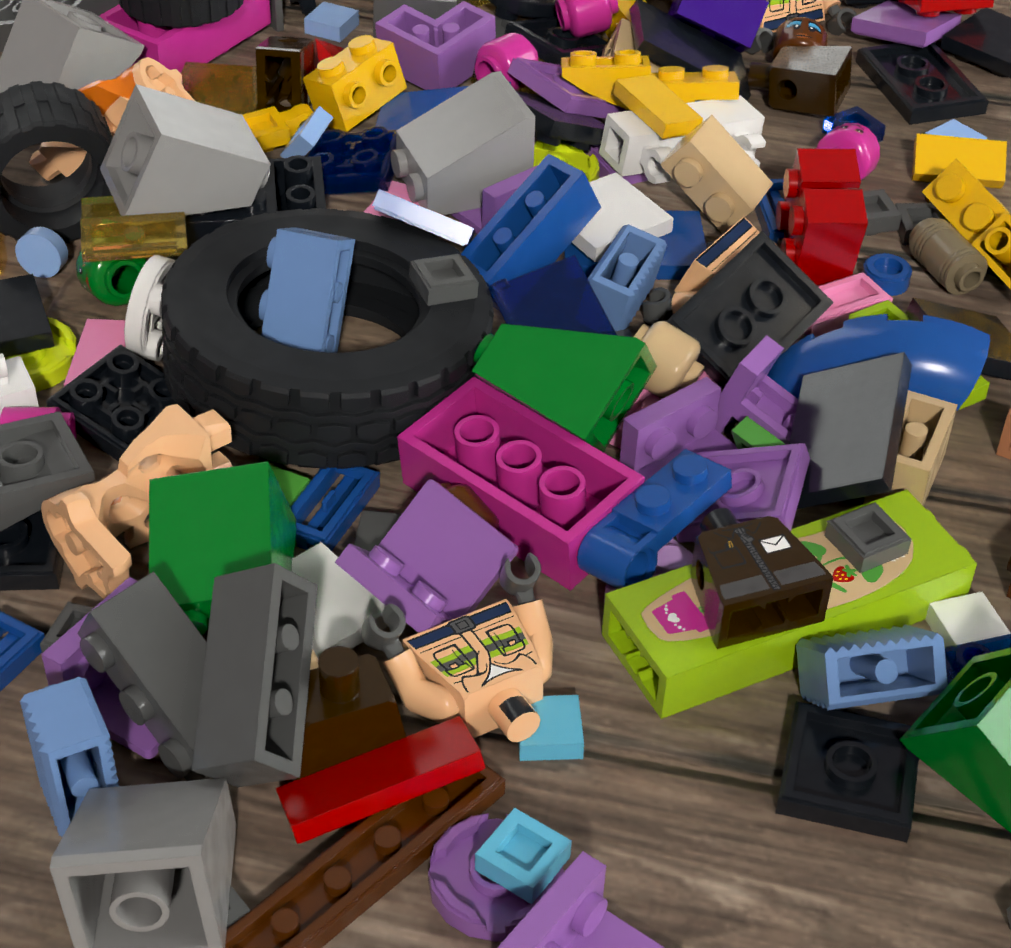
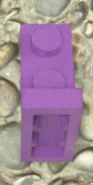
[716,335,798,445]

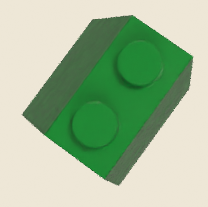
[472,324,657,452]
[149,461,296,635]
[900,648,1011,833]

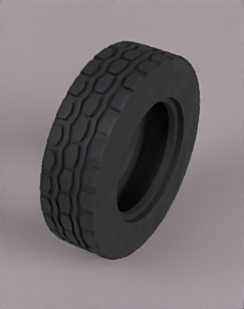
[161,208,494,469]

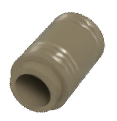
[909,218,988,295]

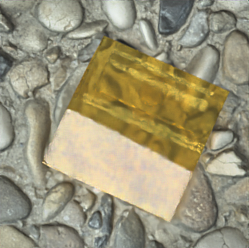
[80,196,188,262]

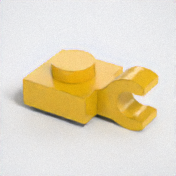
[242,104,313,152]

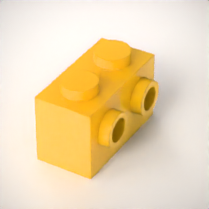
[303,35,407,132]

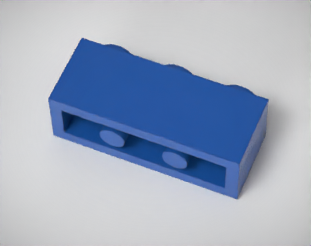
[461,153,602,316]

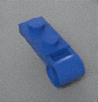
[577,449,732,589]

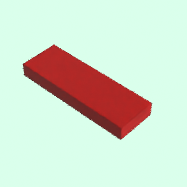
[275,716,486,844]

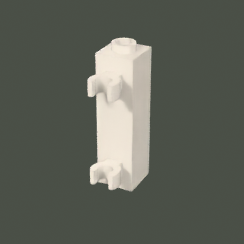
[599,96,766,184]

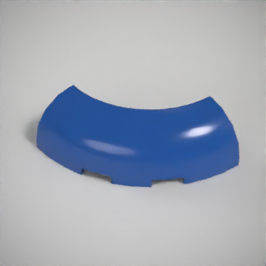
[767,314,990,411]

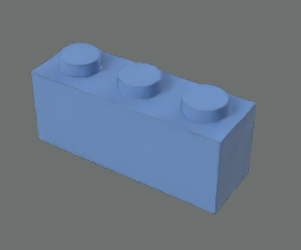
[259,227,355,353]

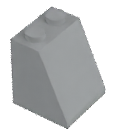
[0,0,145,93]
[391,71,535,215]
[100,84,271,223]
[50,778,236,948]

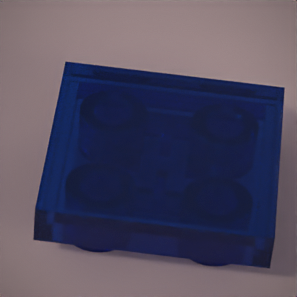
[308,126,396,195]

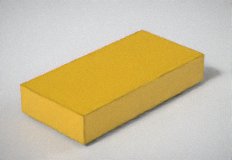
[613,74,703,139]
[912,133,1007,189]

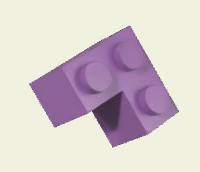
[375,1,496,90]

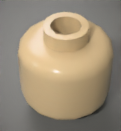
[634,321,705,399]

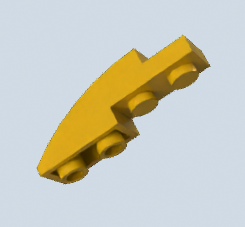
[561,49,740,110]
[922,158,1011,290]

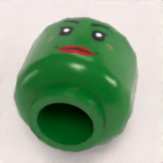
[76,235,147,306]

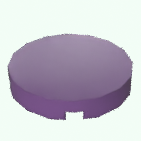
[428,813,564,942]

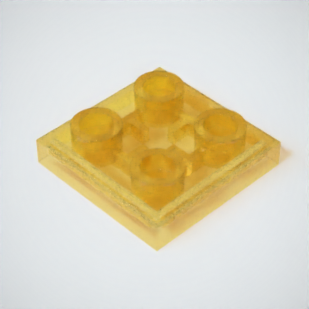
[181,62,258,115]

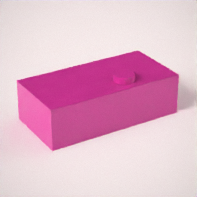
[397,377,645,591]

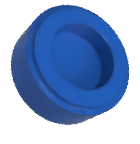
[862,253,912,296]

